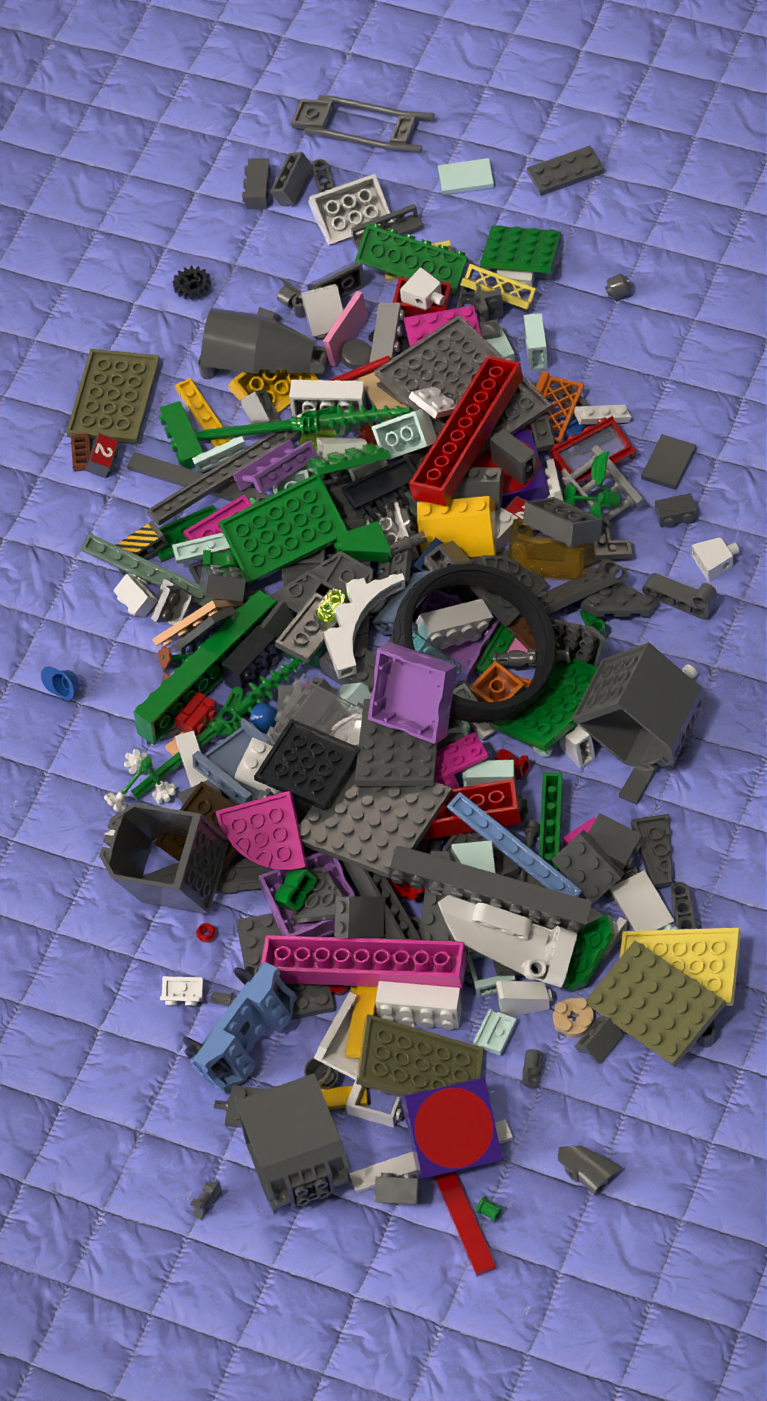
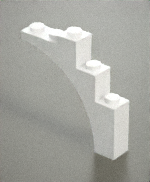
[324,573,405,679]

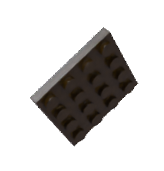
[154,781,238,875]

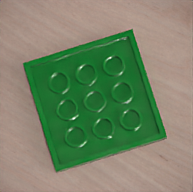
[480,225,561,274]
[306,443,390,475]

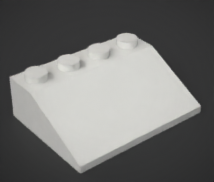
[309,174,393,245]

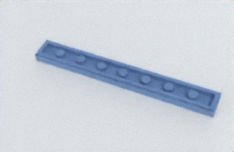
[447,792,582,897]

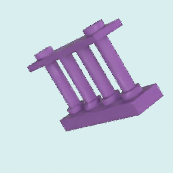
[233,439,318,493]

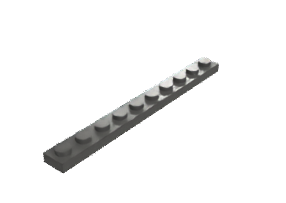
[147,430,300,526]

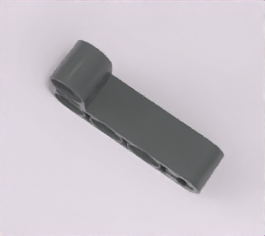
[642,573,717,619]

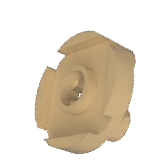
[553,998,594,1038]

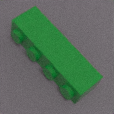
[159,401,203,469]

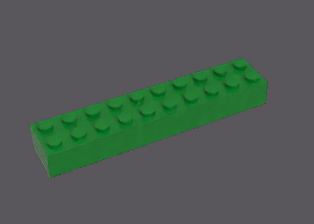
[134,590,277,745]

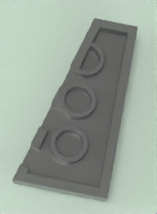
[630,814,672,888]

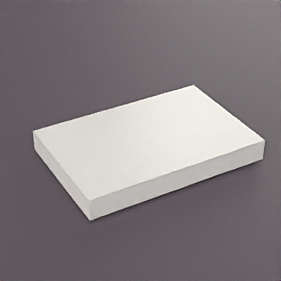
[609,870,674,931]

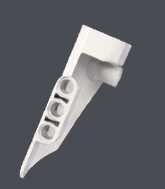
[437,895,577,988]

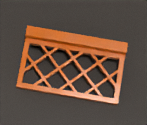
[519,371,584,443]

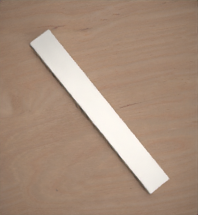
[349,1120,513,1194]

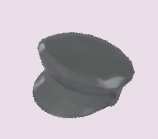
[341,339,372,369]

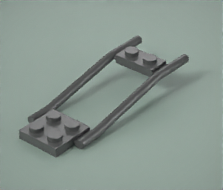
[291,95,435,152]

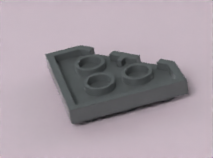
[580,582,659,617]
[291,867,343,923]

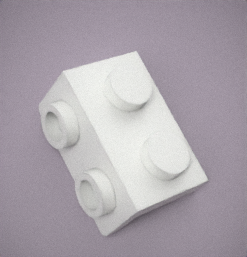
[160,976,204,1006]

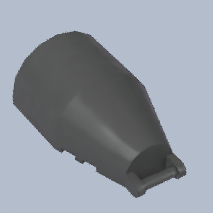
[200,308,328,374]

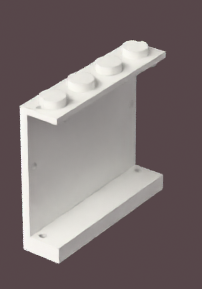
[314,992,415,1092]

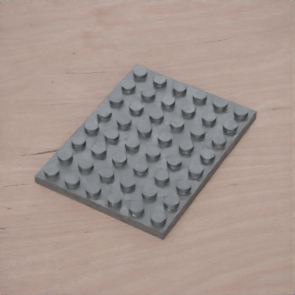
[375,315,552,462]

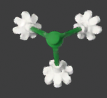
[104,749,176,812]

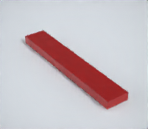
[433,1171,496,1276]

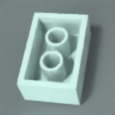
[372,409,437,461]

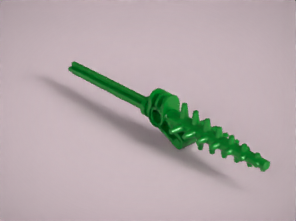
[196,404,410,441]
[131,658,306,799]

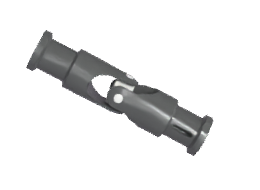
[493,646,571,668]

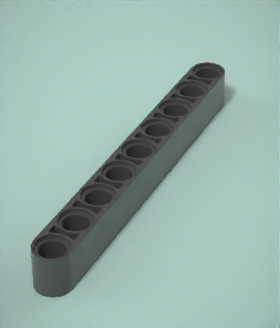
[671,882,715,1048]

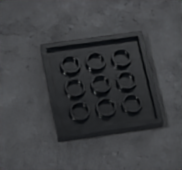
[254,719,360,810]

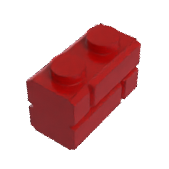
[175,692,217,736]

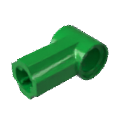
[579,610,606,638]

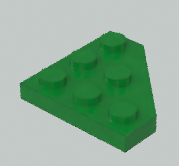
[564,914,615,992]

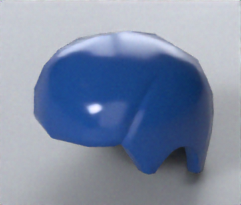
[250,703,278,733]

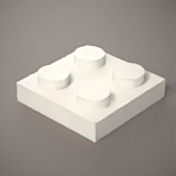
[409,387,457,418]

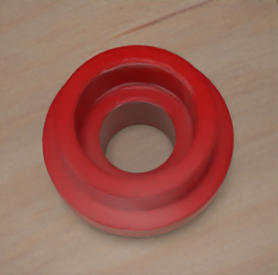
[196,923,216,942]

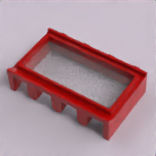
[549,416,637,484]

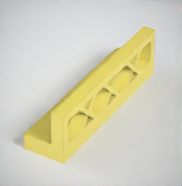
[460,264,537,309]

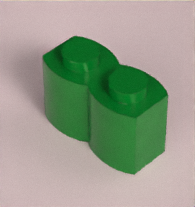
[274,869,316,911]

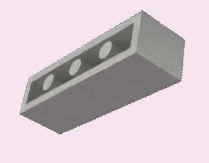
[369,302,405,363]

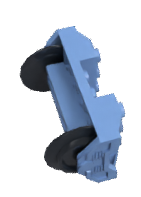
[182,962,298,1095]

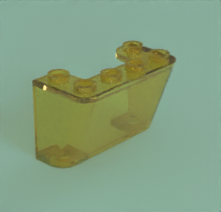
[508,519,586,579]

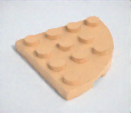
[152,600,244,647]

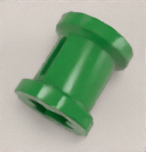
[476,1196,504,1223]

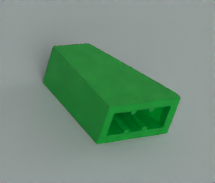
[334,521,392,562]

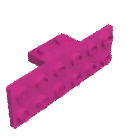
[434,732,489,789]

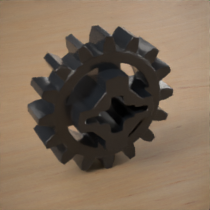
[172,266,211,300]

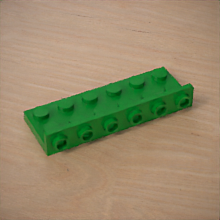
[355,223,468,295]

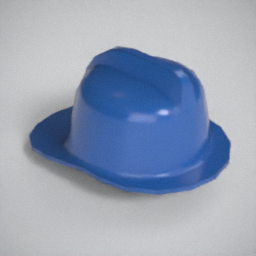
[41,666,82,701]

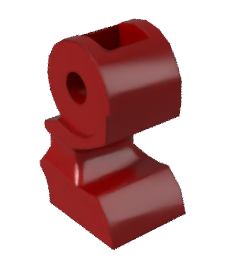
[493,749,531,780]

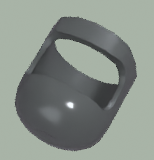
[304,1057,340,1090]

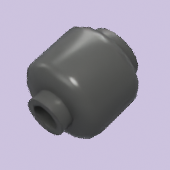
[605,274,632,300]

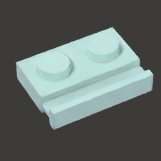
[473,1009,517,1056]

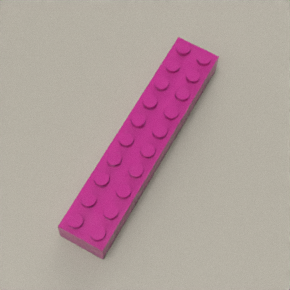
[260,935,468,989]

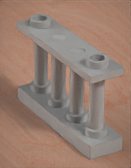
[561,445,643,530]

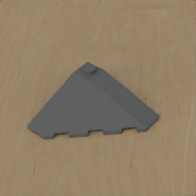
[550,619,612,667]

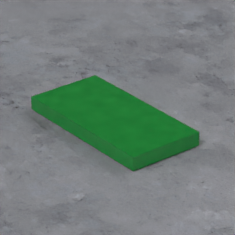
[156,505,216,563]

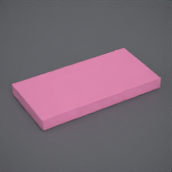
[323,291,369,367]

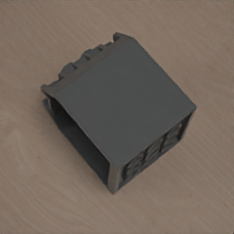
[571,642,703,772]
[99,803,230,914]
[235,1073,353,1214]

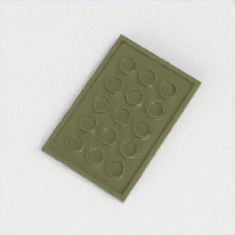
[66,349,160,444]
[586,941,726,1067]
[356,1014,484,1097]

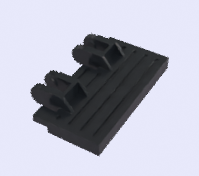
[341,456,419,522]

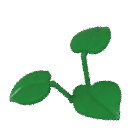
[562,451,620,535]

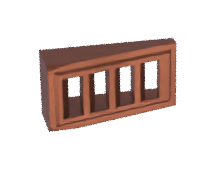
[71,433,91,472]

